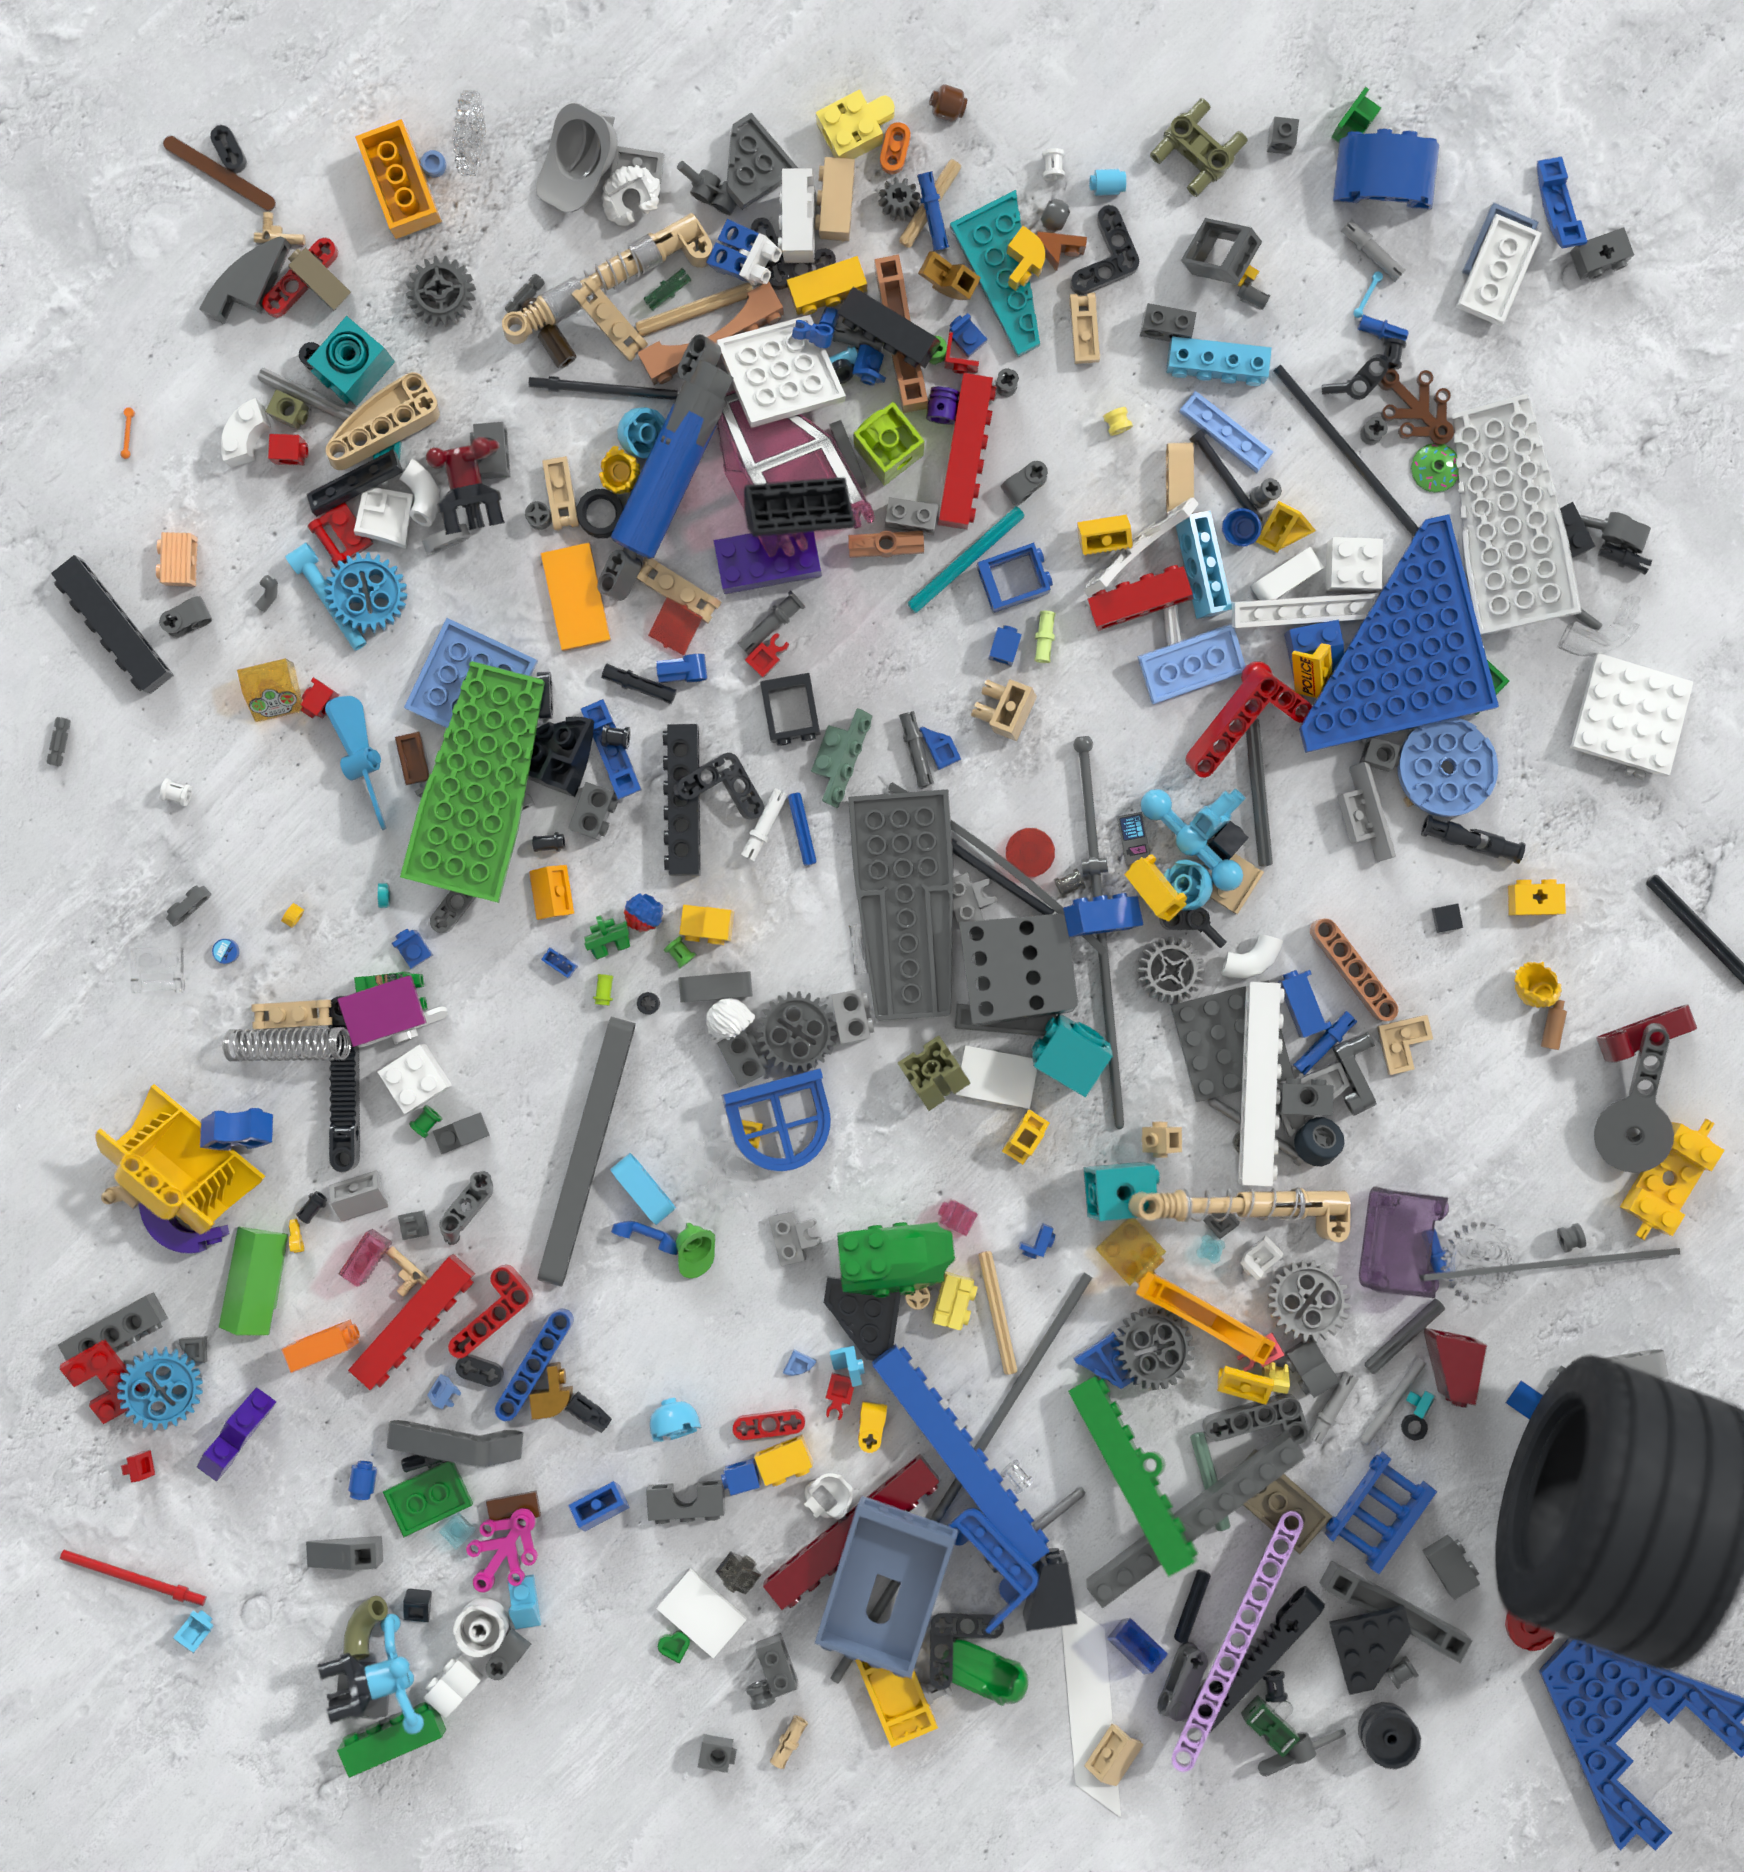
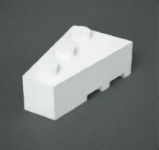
[778,168,816,263]

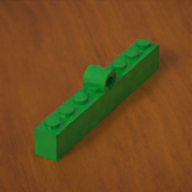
[1068,1376,1199,1577]

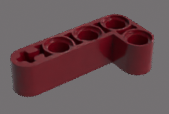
[1596,1004,1697,1062]

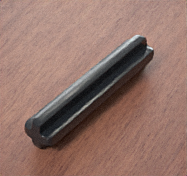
[1174,1569,1211,1644]

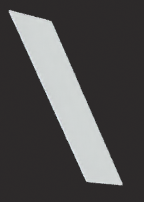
[1062,1607,1121,1817]

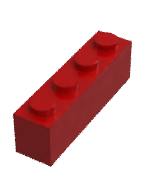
[1087,565,1193,631]

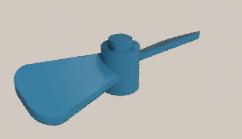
[325,696,387,831]

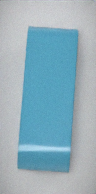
[610,1153,676,1225]

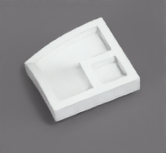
[354,488,414,549]

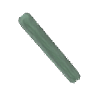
[1190,1432,1231,1531]

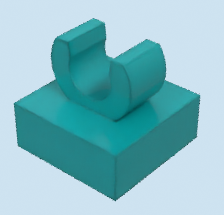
[1406,1391,1436,1419]

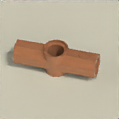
[848,531,924,558]

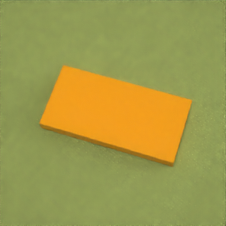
[541,543,611,651]

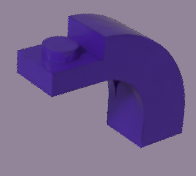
[138,1203,229,1253]

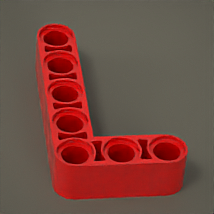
[1185,668,1312,778]

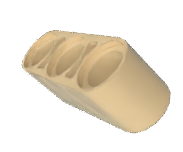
[1166,443,1194,515]

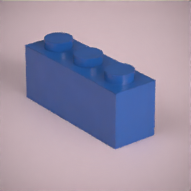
[1063,893,1144,937]

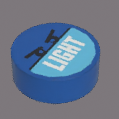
[212,939,240,964]

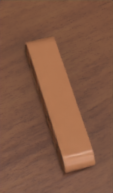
[1310,919,1399,1021]

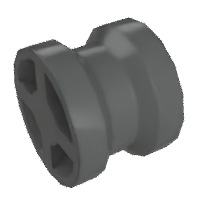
[525,501,552,530]
[1557,1223,1587,1253]
[746,1680,776,1710]

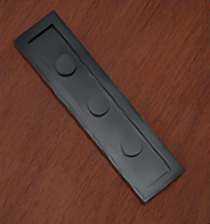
[306,449,403,517]

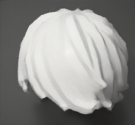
[706,998,755,1041]

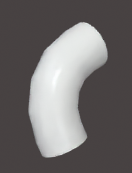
[399,458,440,527]
[1221,934,1283,979]

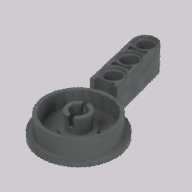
[1594,1023,1674,1173]

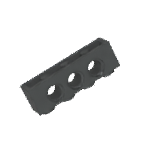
[58,1292,168,1361]

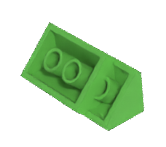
[219,1226,288,1335]

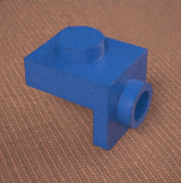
[1018,1223,1056,1259]

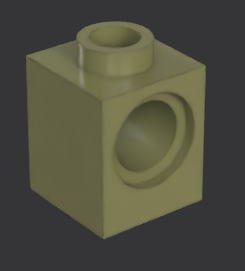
[265,389,309,431]

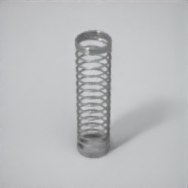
[222,1028,351,1061]

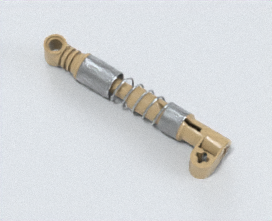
[502,213,712,344]

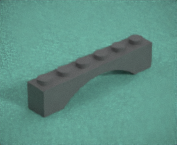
[1319,1560,1472,1663]

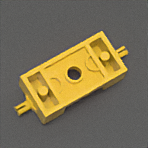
[1620,1118,1725,1241]

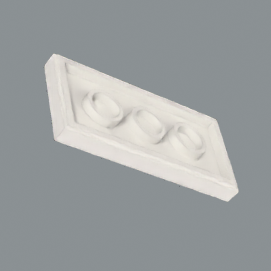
[1456,214,1542,326]

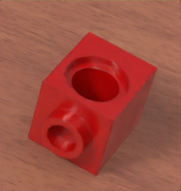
[268,434,309,465]

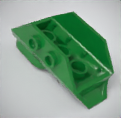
[837,1222,955,1298]

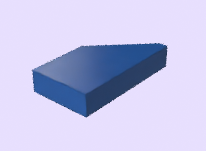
[919,727,961,770]

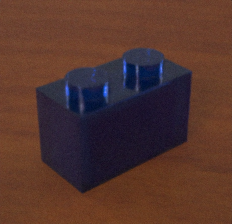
[1106,1618,1168,1674]

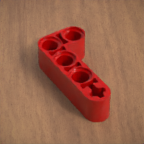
[448,1264,533,1358]

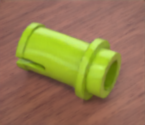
[593,974,614,1006]

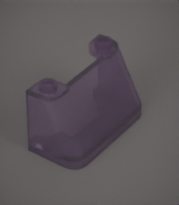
[1359,1186,1449,1298]

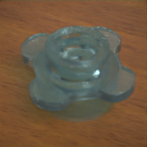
[1196,1235,1225,1264]

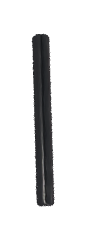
[1646,874,1744,984]

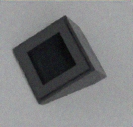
[403,1589,432,1622]

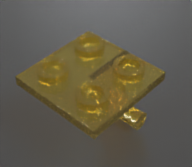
[1095,1218,1166,1286]

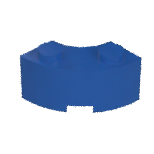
[200,1108,273,1150]

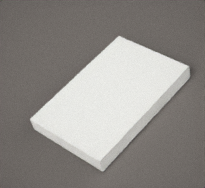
[956,1045,1037,1109]
[656,1568,747,1658]

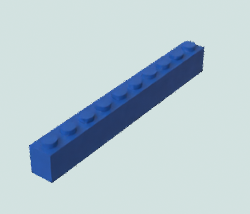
[872,1344,1050,1565]

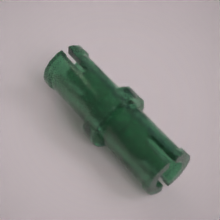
[643,268,692,311]

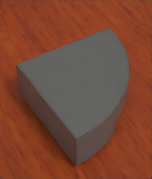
[179,1336,208,1363]

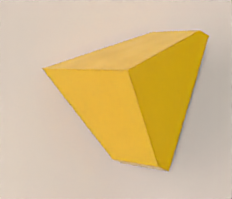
[1256,501,1316,553]

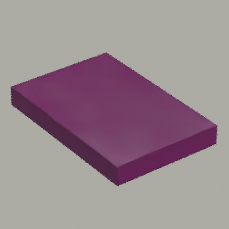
[338,975,427,1047]

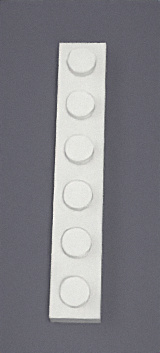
[1232,593,1378,628]

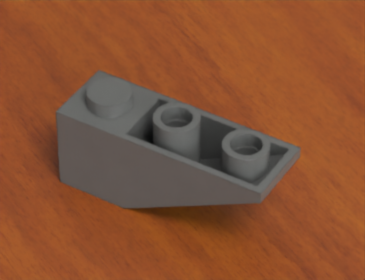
[306,1536,383,1570]

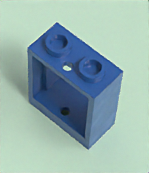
[976,542,1053,613]

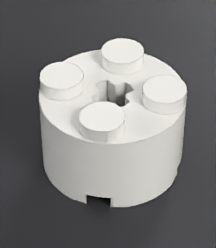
[453,1598,509,1657]

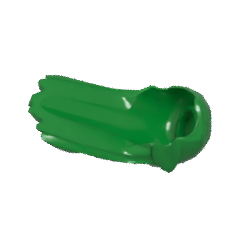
[941,1639,1029,1706]

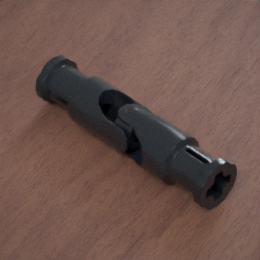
[1421,815,1526,864]

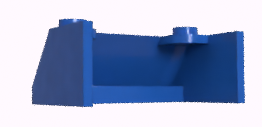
[947,1508,1039,1634]

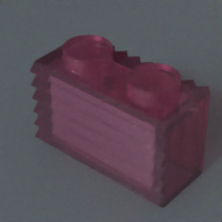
[338,1229,392,1287]

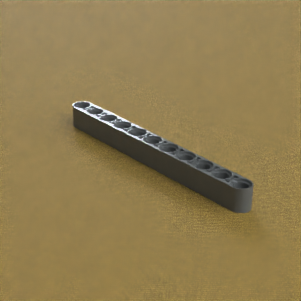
[537,1016,636,1287]

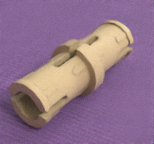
[770,1715,808,1769]

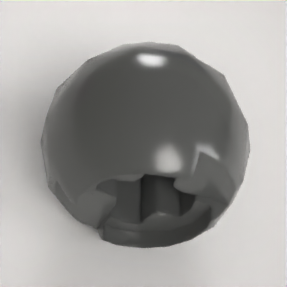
[1041,199,1070,232]

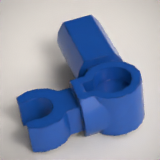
[792,307,839,348]

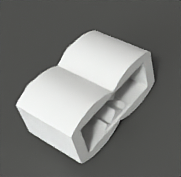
[423,1656,483,1719]

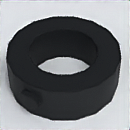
[1401,1414,1428,1441]

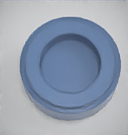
[420,150,447,178]

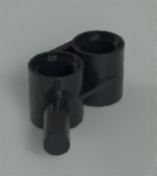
[1322,354,1390,400]
[1159,907,1227,948]

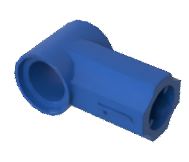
[656,654,708,683]

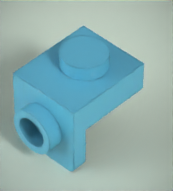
[830,1346,865,1387]
[173,1610,213,1654]

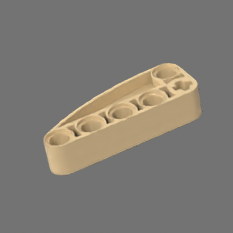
[325,372,440,470]

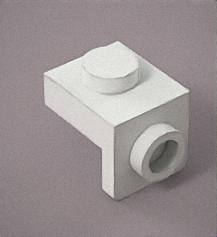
[1241,1236,1283,1280]

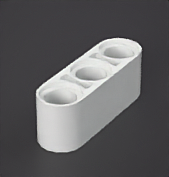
[1250,547,1324,600]

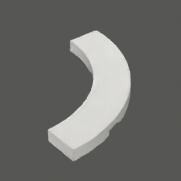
[1084,497,1198,596]

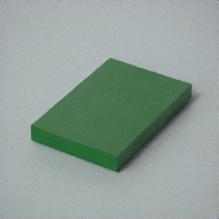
[383,1461,473,1538]

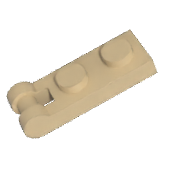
[1069,293,1100,364]
[542,456,580,530]

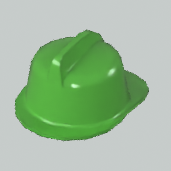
[676,1223,715,1279]

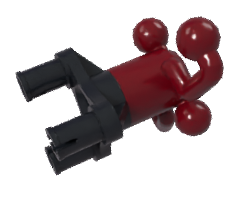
[426,437,505,535]

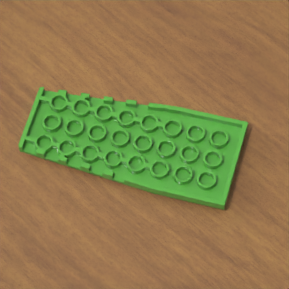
[400,661,545,903]

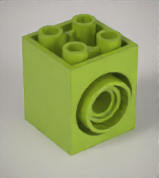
[853,402,925,486]

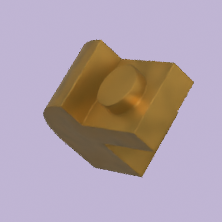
[918,251,981,300]
[529,1362,573,1420]

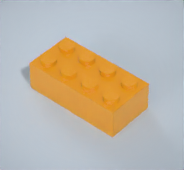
[355,119,442,239]

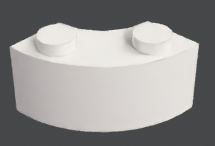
[221,398,271,468]

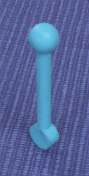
[1353,271,1383,318]

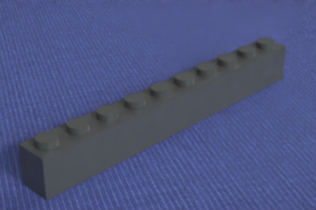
[1086,1430,1306,1609]

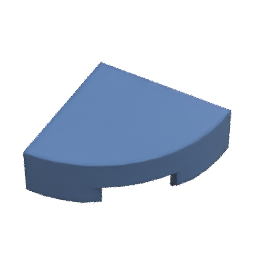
[783,1349,816,1376]

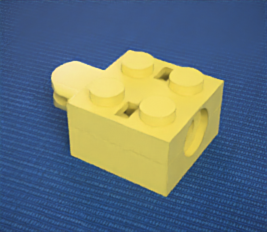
[816,89,895,159]

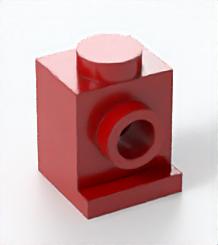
[300,677,340,719]

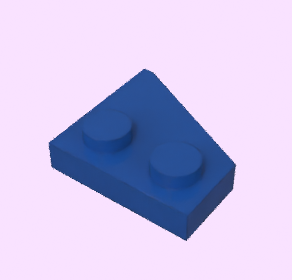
[1073,1332,1134,1389]

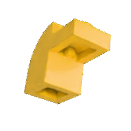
[1007,226,1045,291]

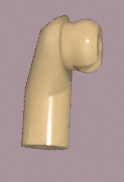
[101,1186,140,1209]

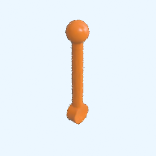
[120,407,135,459]

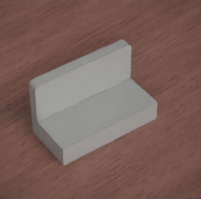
[329,1170,388,1221]

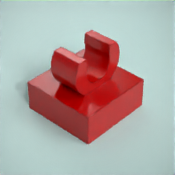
[121,1450,155,1483]

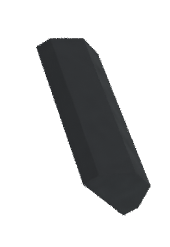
[744,477,855,537]

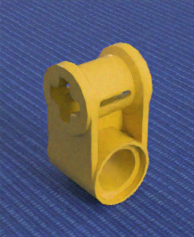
[858,1401,887,1453]

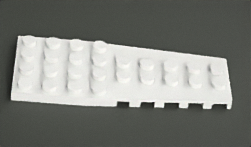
[1452,394,1581,636]

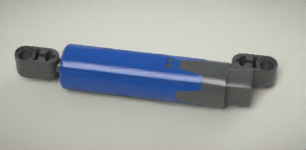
[597,334,734,601]

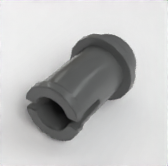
[1237,282,1271,310]

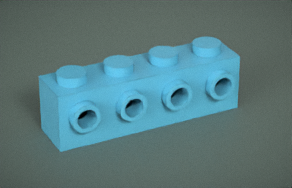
[1166,336,1272,386]

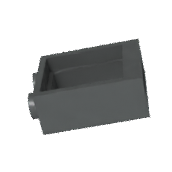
[1181,218,1262,285]

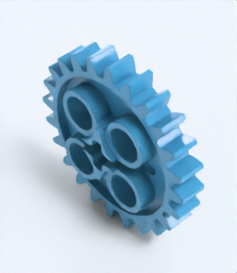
[324,552,407,634]
[117,1347,203,1430]

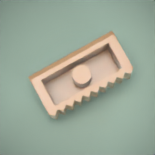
[156,532,198,587]

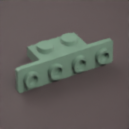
[811,708,872,808]

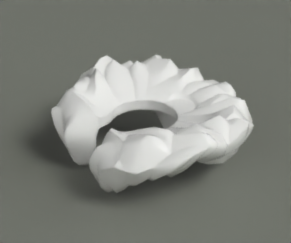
[601,165,660,226]

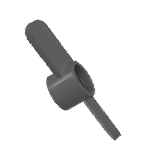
[1258,1729,1346,1776]

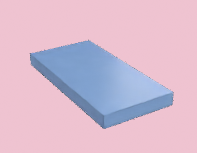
[1137,623,1246,704]

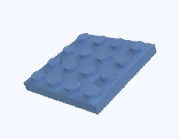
[404,618,538,728]

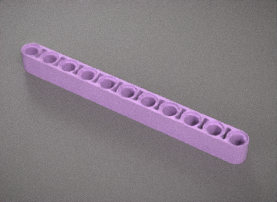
[1172,1510,1303,1772]

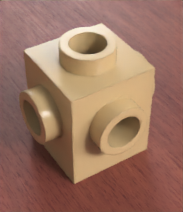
[1142,1121,1182,1158]

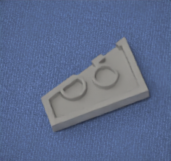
[1276,1062,1350,1137]

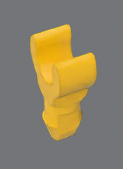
[289,1219,304,1253]

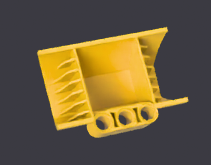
[95,1084,266,1235]

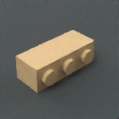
[815,157,855,241]

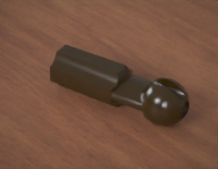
[521,298,577,369]

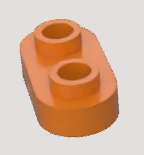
[880,122,911,174]

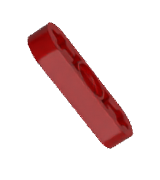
[733,1409,805,1440]

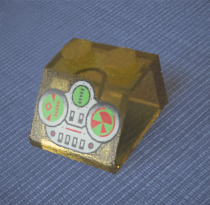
[237,658,303,722]

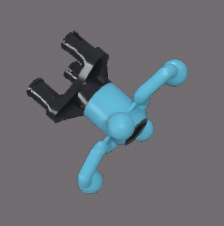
[317,1614,424,1734]

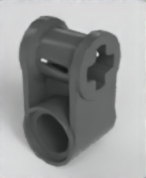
[1000,461,1048,507]
[159,596,212,637]
[486,1629,531,1680]

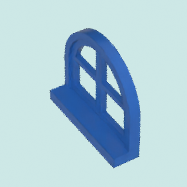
[721,1068,831,1171]

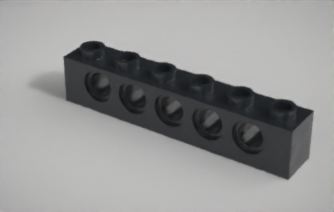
[663,724,701,876]

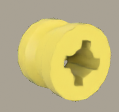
[1103,407,1133,436]

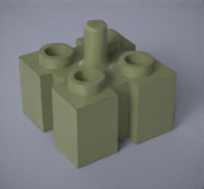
[898,1036,971,1111]

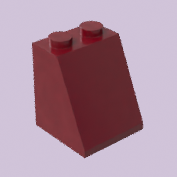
[1424,1328,1487,1408]

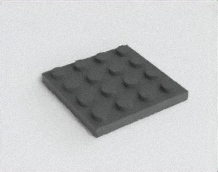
[1171,980,1294,1102]

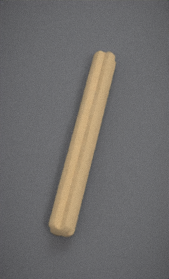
[636,282,753,336]
[979,1251,1017,1375]

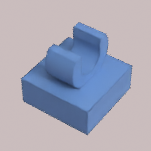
[427,1374,461,1409]

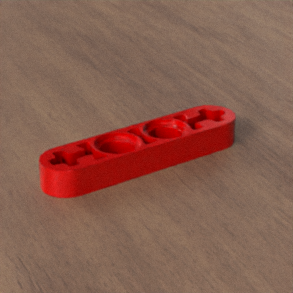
[262,238,338,318]

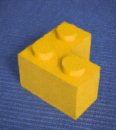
[679,904,734,945]

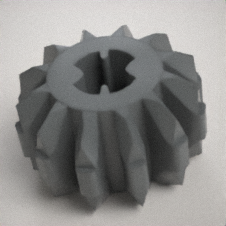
[878,177,920,222]

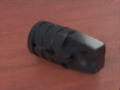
[565,1391,612,1433]

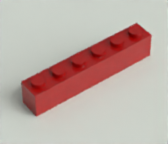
[938,373,997,530]
[348,1254,476,1390]

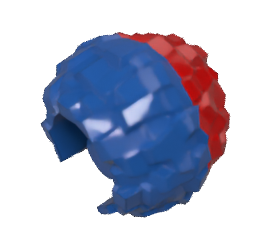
[623,893,664,932]

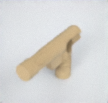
[254,212,305,245]
[386,1246,429,1297]

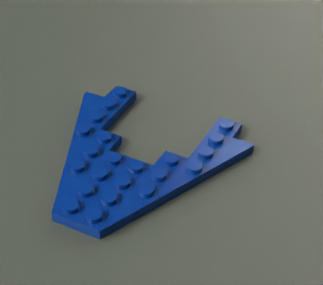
[1539,1638,1744,1851]

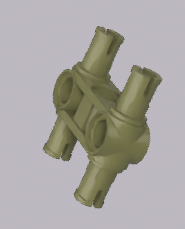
[1150,98,1248,197]

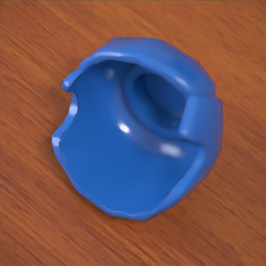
[1222,508,1262,547]

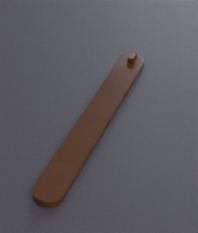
[163,136,276,211]

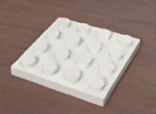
[716,315,846,428]
[1570,653,1693,777]

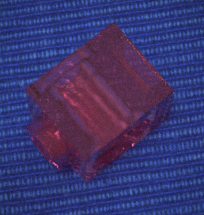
[937,1198,978,1236]

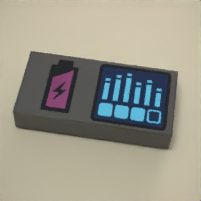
[1117,812,1151,866]

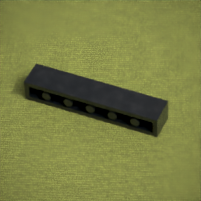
[51,555,174,694]

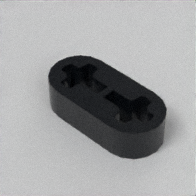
[210,125,247,173]
[537,672,553,719]
[455,1354,504,1387]

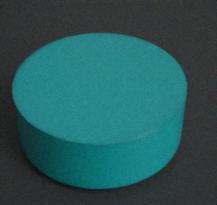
[378,883,390,908]

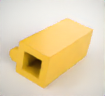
[1124,854,1187,921]

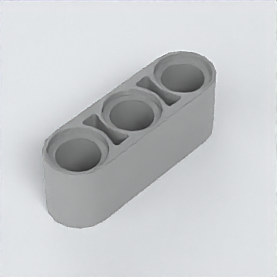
[1605,1349,1668,1378]

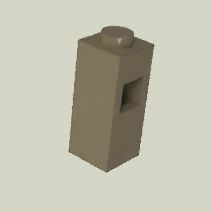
[288,247,351,311]

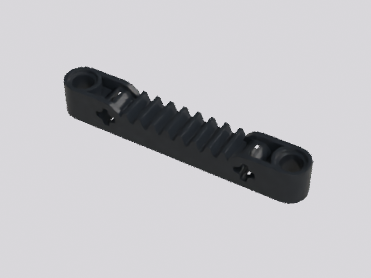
[328,996,360,1172]
[1191,1586,1325,1733]

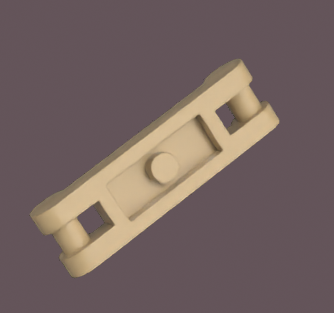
[571,277,648,362]
[636,557,722,624]
[251,999,332,1029]

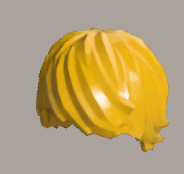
[599,446,641,495]
[1514,962,1562,1008]

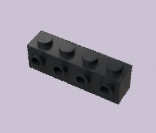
[837,287,941,368]

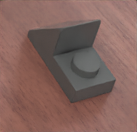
[433,1112,490,1154]

